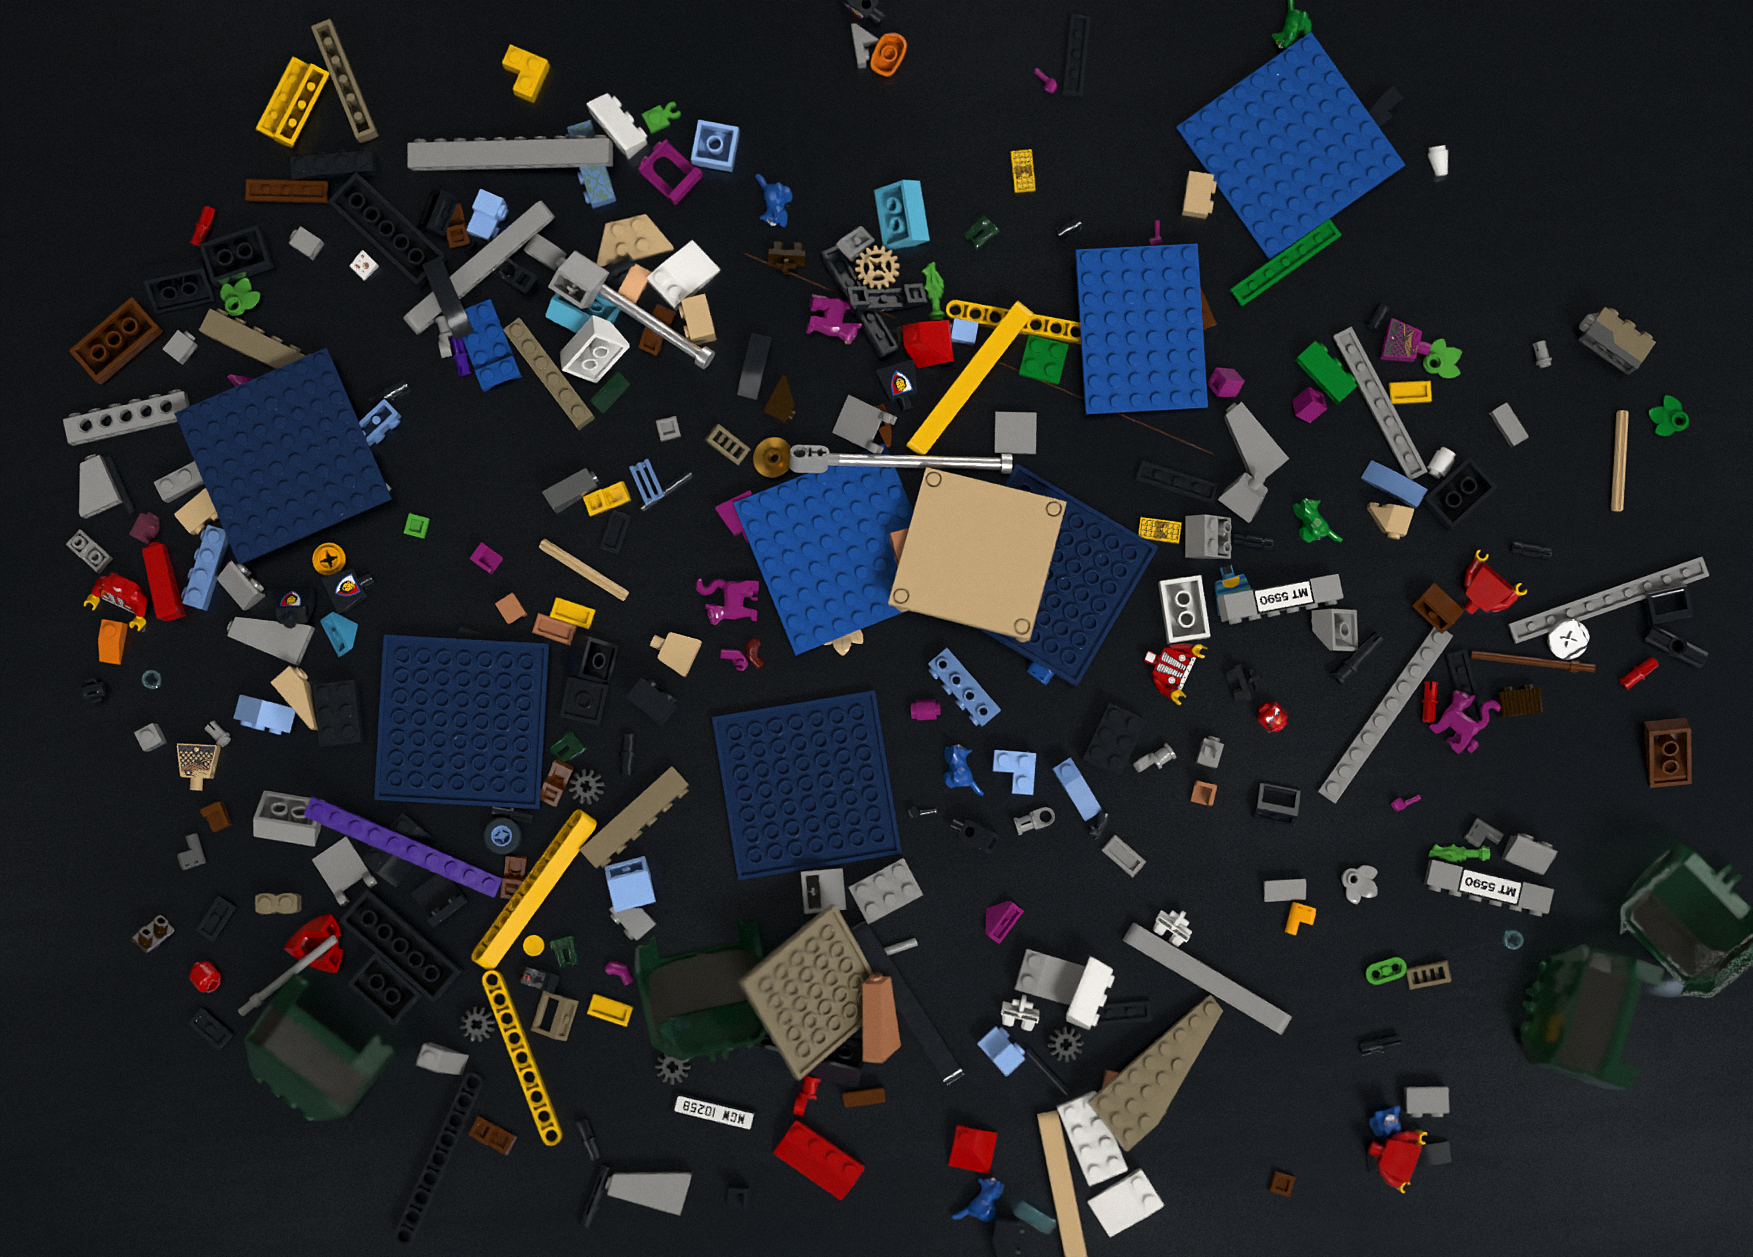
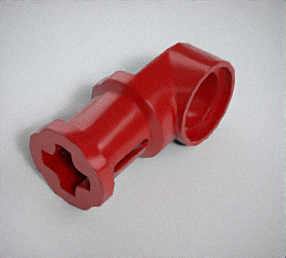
[793,1075,821,1116]

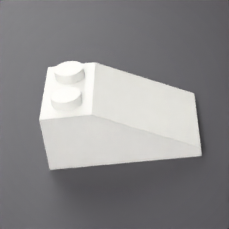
[647,240,720,311]
[1087,1168,1164,1237]

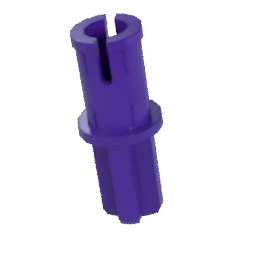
[450,336,471,376]

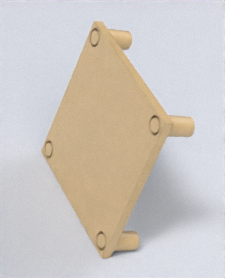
[888,467,1067,642]

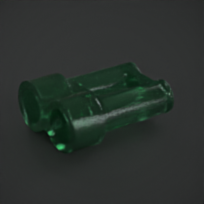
[964,214,999,250]
[550,729,586,762]
[549,935,579,969]

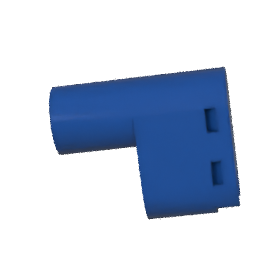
[1026,661,1054,686]

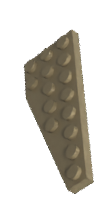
[1087,995,1223,1151]

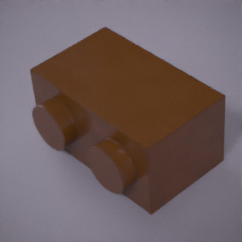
[1412,583,1464,634]

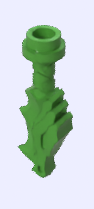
[921,262,945,321]
[1428,843,1490,864]

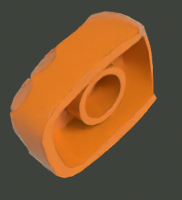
[871,33,907,77]

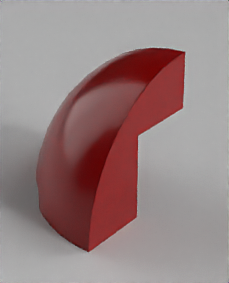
[284,914,343,973]

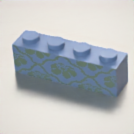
[565,120,616,208]

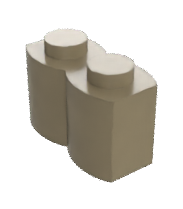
[255,893,301,914]

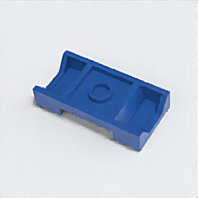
[463,299,522,392]

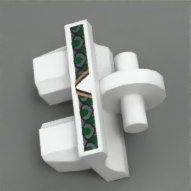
[1153,910,1192,947]
[1001,995,1040,1031]

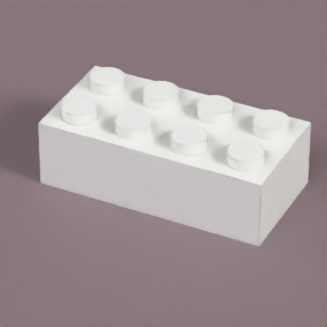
[1056,1091,1128,1186]

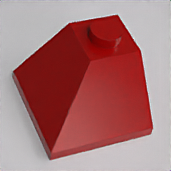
[902,320,954,368]
[948,1124,997,1174]

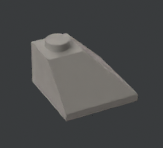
[1311,609,1358,651]

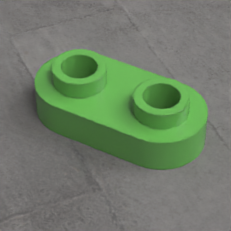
[1365,957,1407,985]

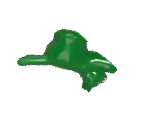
[1272,0,1312,49]
[1293,498,1343,542]

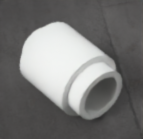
[1427,447,1456,479]

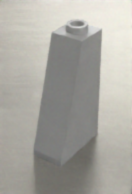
[1224,402,1289,478]
[227,617,315,666]
[605,1172,692,1215]

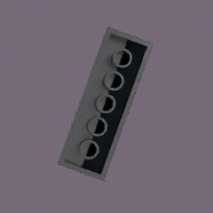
[737,1012,864,1088]

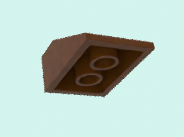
[1644,718,1692,788]

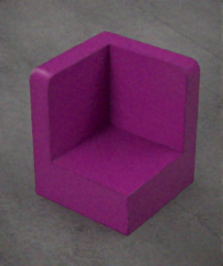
[1207,368,1244,397]
[1292,387,1327,423]
[470,542,503,575]

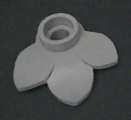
[1341,865,1378,905]

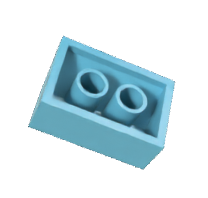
[874,180,930,250]
[545,292,621,333]

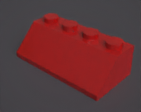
[773,1119,865,1200]

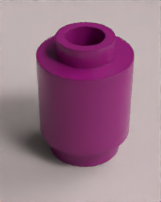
[911,699,941,721]

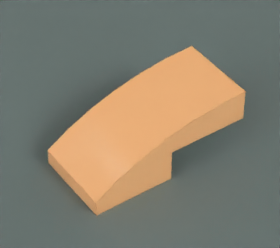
[618,264,652,305]

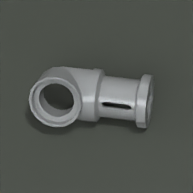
[435,316,453,358]
[1133,743,1177,773]
[1013,807,1055,835]

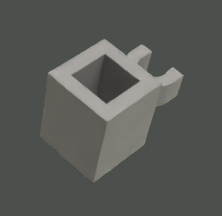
[1195,736,1224,768]

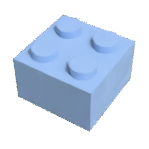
[691,120,740,172]

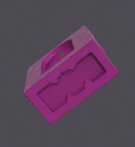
[638,139,703,205]

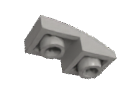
[66,529,113,574]

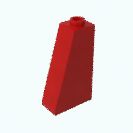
[142,541,186,621]

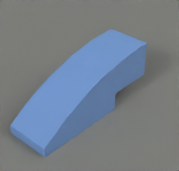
[1361,460,1428,509]

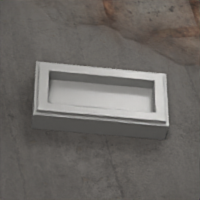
[1101,835,1146,877]

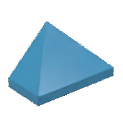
[320,612,358,657]

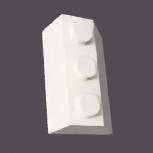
[587,93,647,160]
[560,315,630,383]
[1066,957,1115,1030]

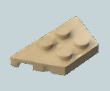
[597,214,674,268]

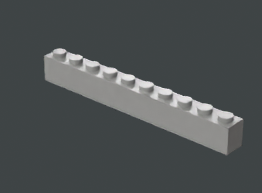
[408,135,613,171]

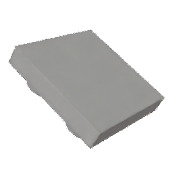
[995,412,1037,454]

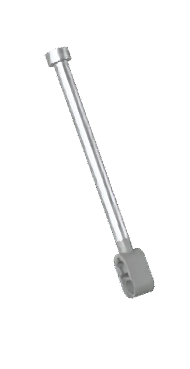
[524,233,715,369]
[789,445,1012,474]

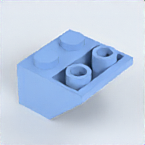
[605,856,656,912]

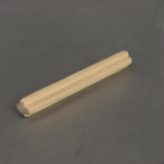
[1611,410,1629,512]
[539,539,629,601]

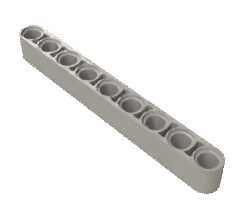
[403,200,555,334]
[1123,923,1292,1035]

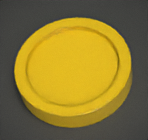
[523,935,544,956]

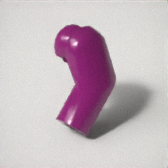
[721,648,748,671]
[605,961,633,986]

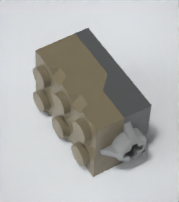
[1578,307,1656,375]

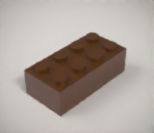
[69,297,163,385]

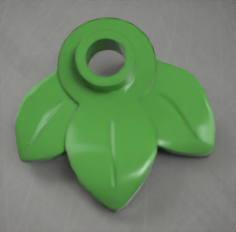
[221,278,260,317]
[1423,339,1462,378]

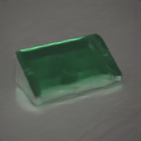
[591,371,630,413]

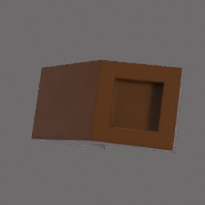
[638,304,676,356]

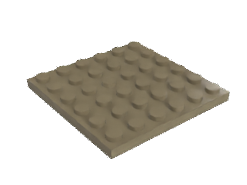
[739,904,874,1080]

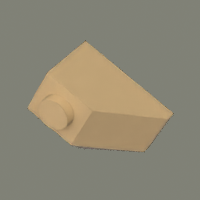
[1367,502,1414,539]

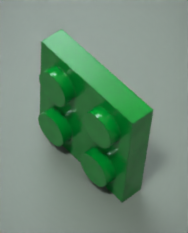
[1019,335,1069,385]

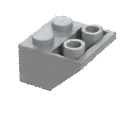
[548,251,610,309]
[1185,515,1231,559]
[217,561,266,611]
[1501,833,1557,875]
[801,868,846,914]

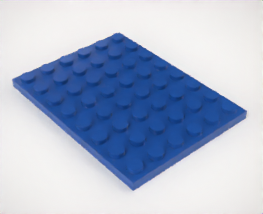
[1075,244,1208,415]

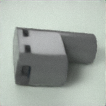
[1464,818,1504,848]
[177,833,206,870]

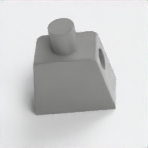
[1218,473,1268,523]

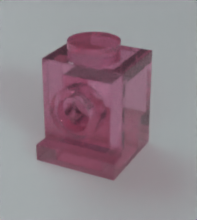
[129,512,160,544]

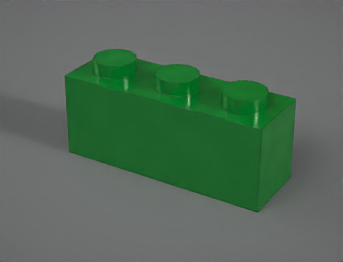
[1295,341,1357,405]

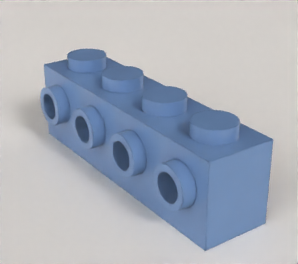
[359,399,402,446]
[181,524,229,611]
[928,648,1001,727]

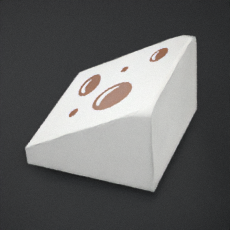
[350,250,379,281]

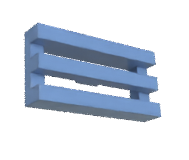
[629,459,664,504]

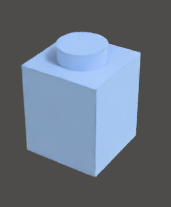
[950,318,979,346]

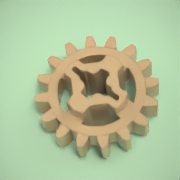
[855,245,900,290]

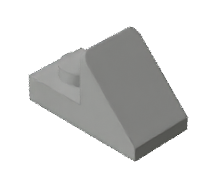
[851,24,879,69]
[836,226,875,261]

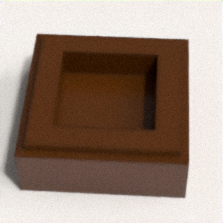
[1269,1171,1296,1197]

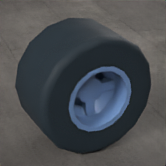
[483,817,522,854]

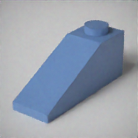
[1052,758,1103,821]

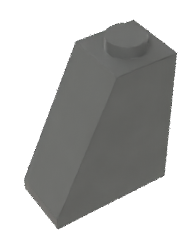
[542,468,599,513]

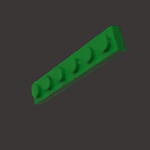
[1230,219,1341,307]

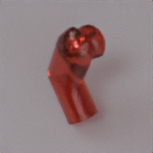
[746,638,765,670]

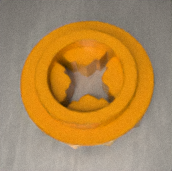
[312,543,346,575]

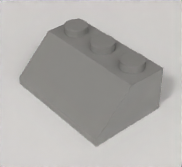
[253,790,325,846]

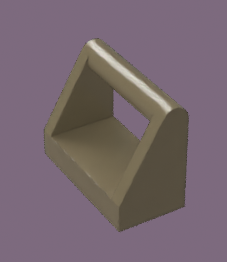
[531,991,579,1041]

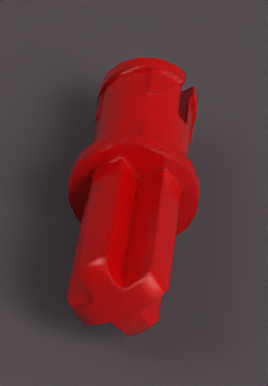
[190,206,215,247]
[1619,657,1659,690]
[1421,681,1438,723]

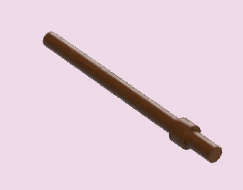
[1471,650,1595,673]

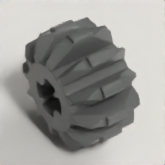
[569,769,604,804]
[460,1007,496,1042]
[1048,1026,1083,1062]
[655,1049,691,1084]

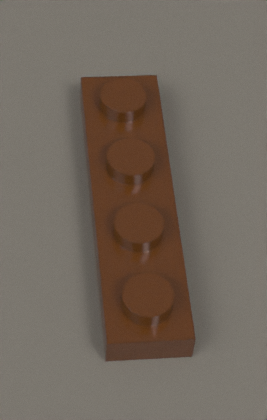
[245,179,329,203]

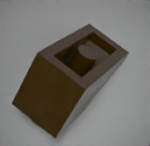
[763,375,797,425]

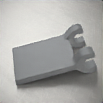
[833,395,897,455]
[312,837,378,906]

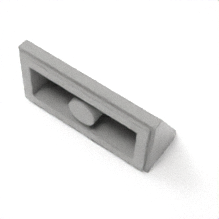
[1489,402,1529,448]
[1263,879,1306,902]

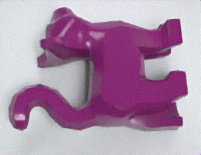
[806,295,862,344]
[695,578,759,625]
[1429,690,1501,754]

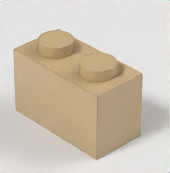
[1182,171,1217,219]
[174,488,219,535]

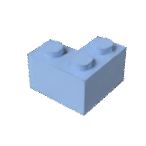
[466,189,509,243]
[234,695,296,735]
[992,750,1036,795]
[977,1026,1025,1076]

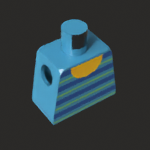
[1214,565,1252,616]

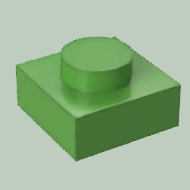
[404,513,430,539]

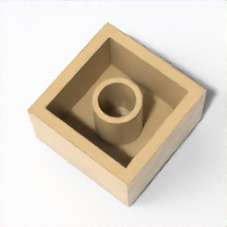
[678,294,717,345]

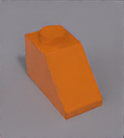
[98,619,128,665]

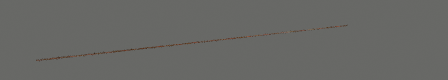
[745,253,1214,455]

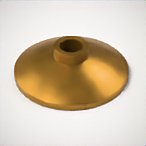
[753,437,791,478]

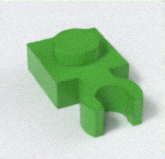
[642,102,681,134]

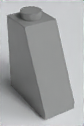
[79,454,123,519]
[416,1042,469,1075]

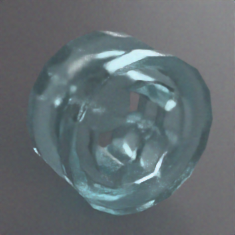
[142,670,162,689]
[1503,931,1523,949]

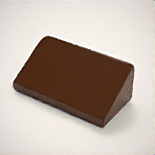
[843,1086,886,1108]

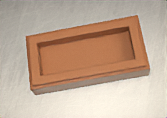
[532,613,578,645]

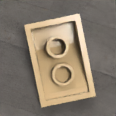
[271,666,318,731]

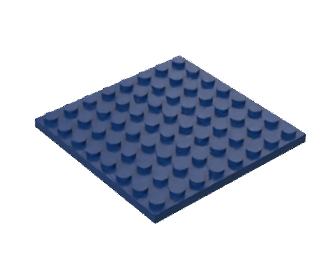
[1176,32,1405,260]
[733,443,914,656]

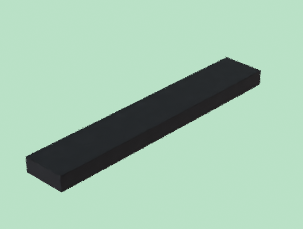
[819,246,899,358]

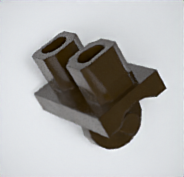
[768,241,805,275]
[132,915,174,953]

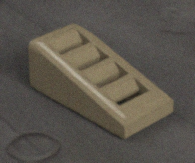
[704,424,750,465]
[1406,960,1452,990]

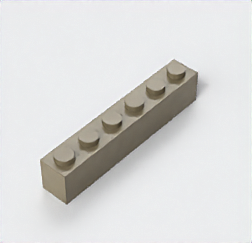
[311,19,379,144]
[199,308,311,369]
[503,318,595,430]
[580,766,689,868]

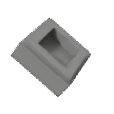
[656,416,681,441]

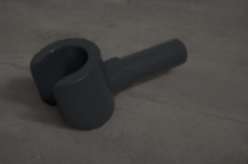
[907,806,937,819]

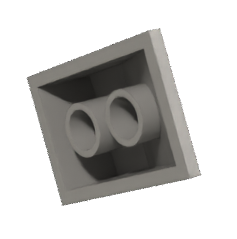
[1014,949,1085,1006]

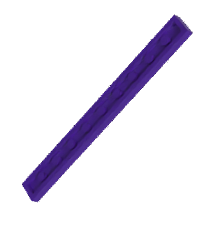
[303,796,502,898]

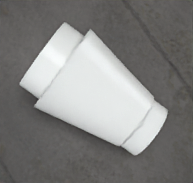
[1428,145,1448,176]

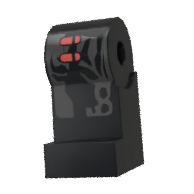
[518,966,561,994]

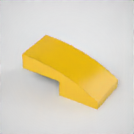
[583,481,631,516]

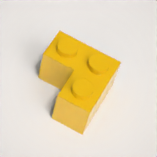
[502,45,550,103]

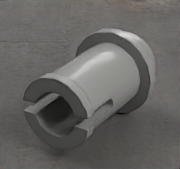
[1532,341,1552,368]
[205,721,231,747]

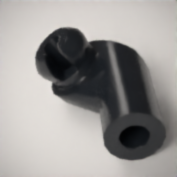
[1087,811,1110,839]

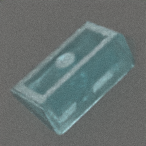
[1013,1200,1057,1234]

